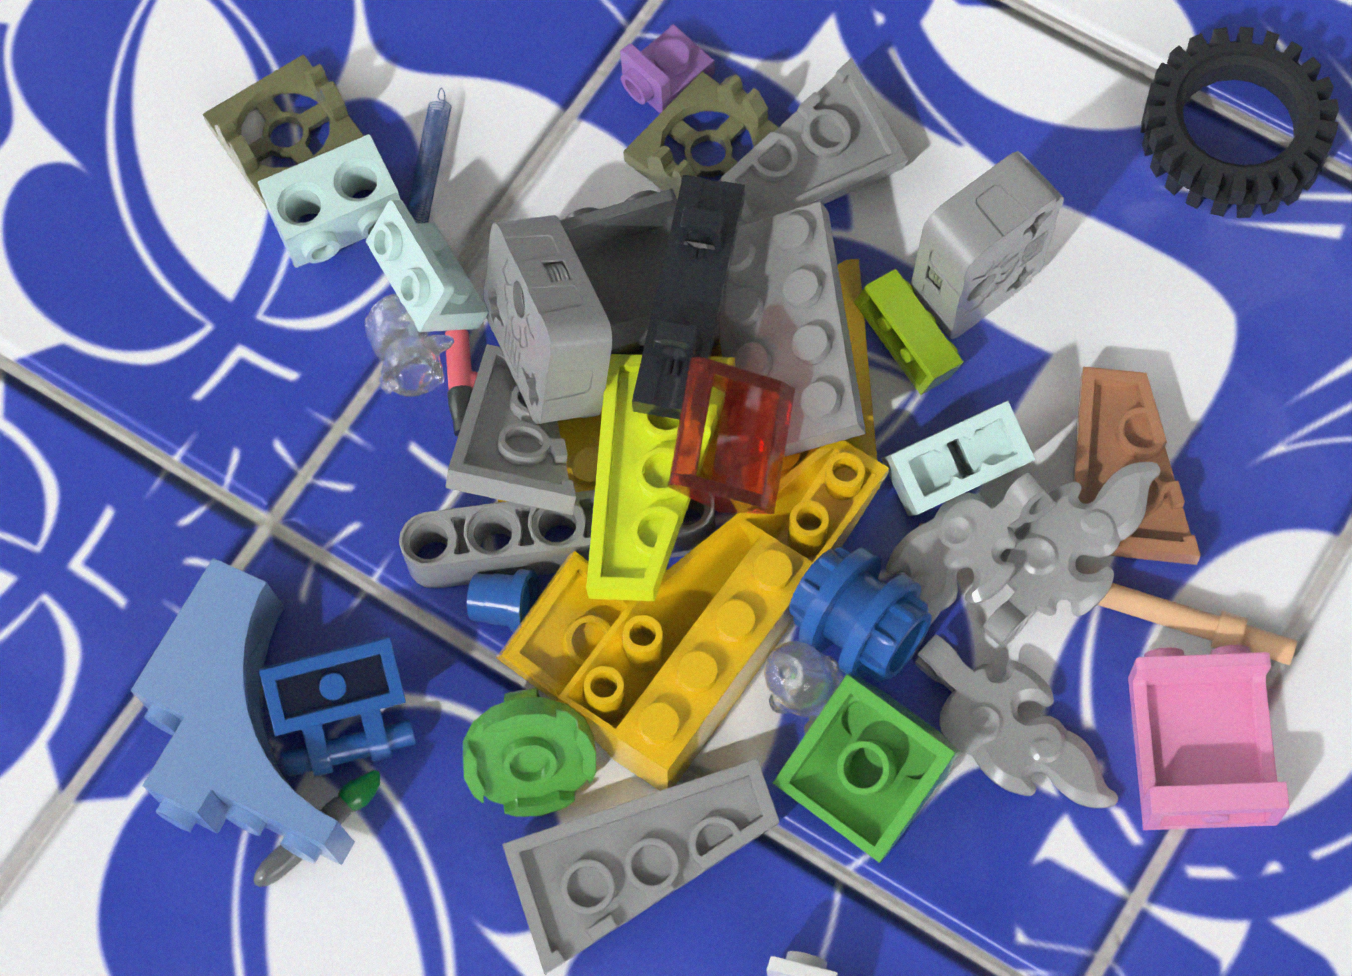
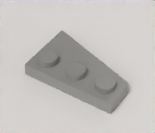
[720,57,908,226]
[446,344,576,515]

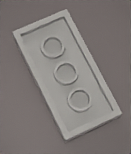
[706,201,866,468]

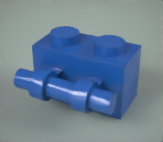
[259,635,416,778]

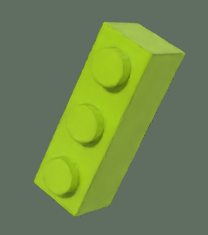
[854,269,963,395]

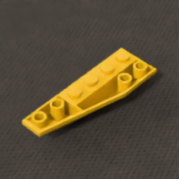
[557,440,889,791]

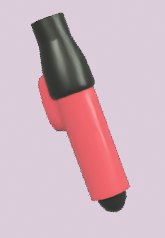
[445,330,478,437]

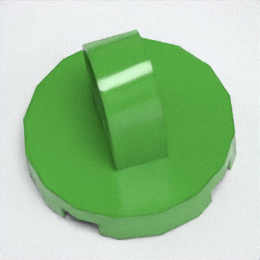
[463,687,596,817]

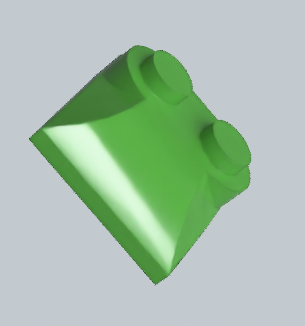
[773,674,960,863]

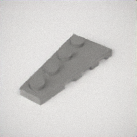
[502,758,779,975]

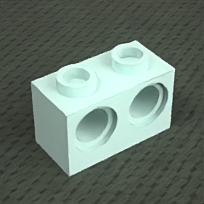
[258,134,400,268]
[881,401,1035,516]

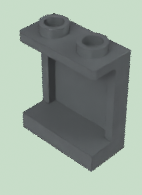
[560,189,719,355]

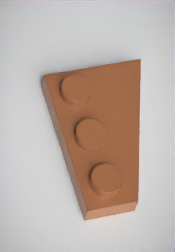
[1073,366,1201,565]

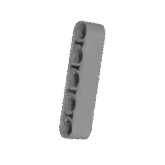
[399,481,716,588]

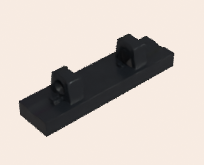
[632,175,745,423]

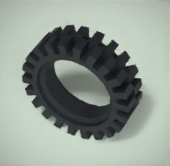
[1141,27,1339,218]

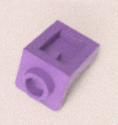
[620,24,715,113]

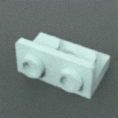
[366,200,489,332]

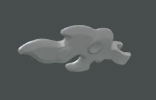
[983,462,1161,649]
[886,472,1056,624]
[915,635,1118,809]

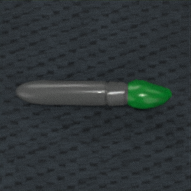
[253,770,381,887]

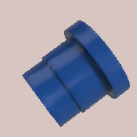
[467,569,540,633]

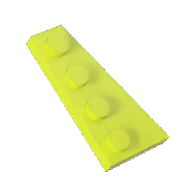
[586,354,736,601]

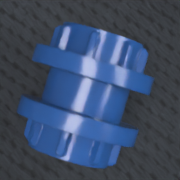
[789,546,932,682]

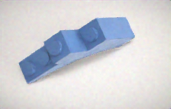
[130,558,355,865]

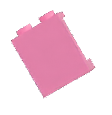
[1128,645,1290,830]

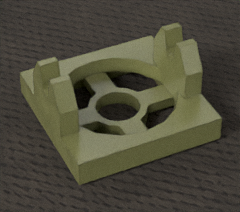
[202,54,363,209]
[623,71,779,199]

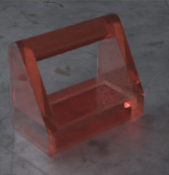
[668,357,795,514]

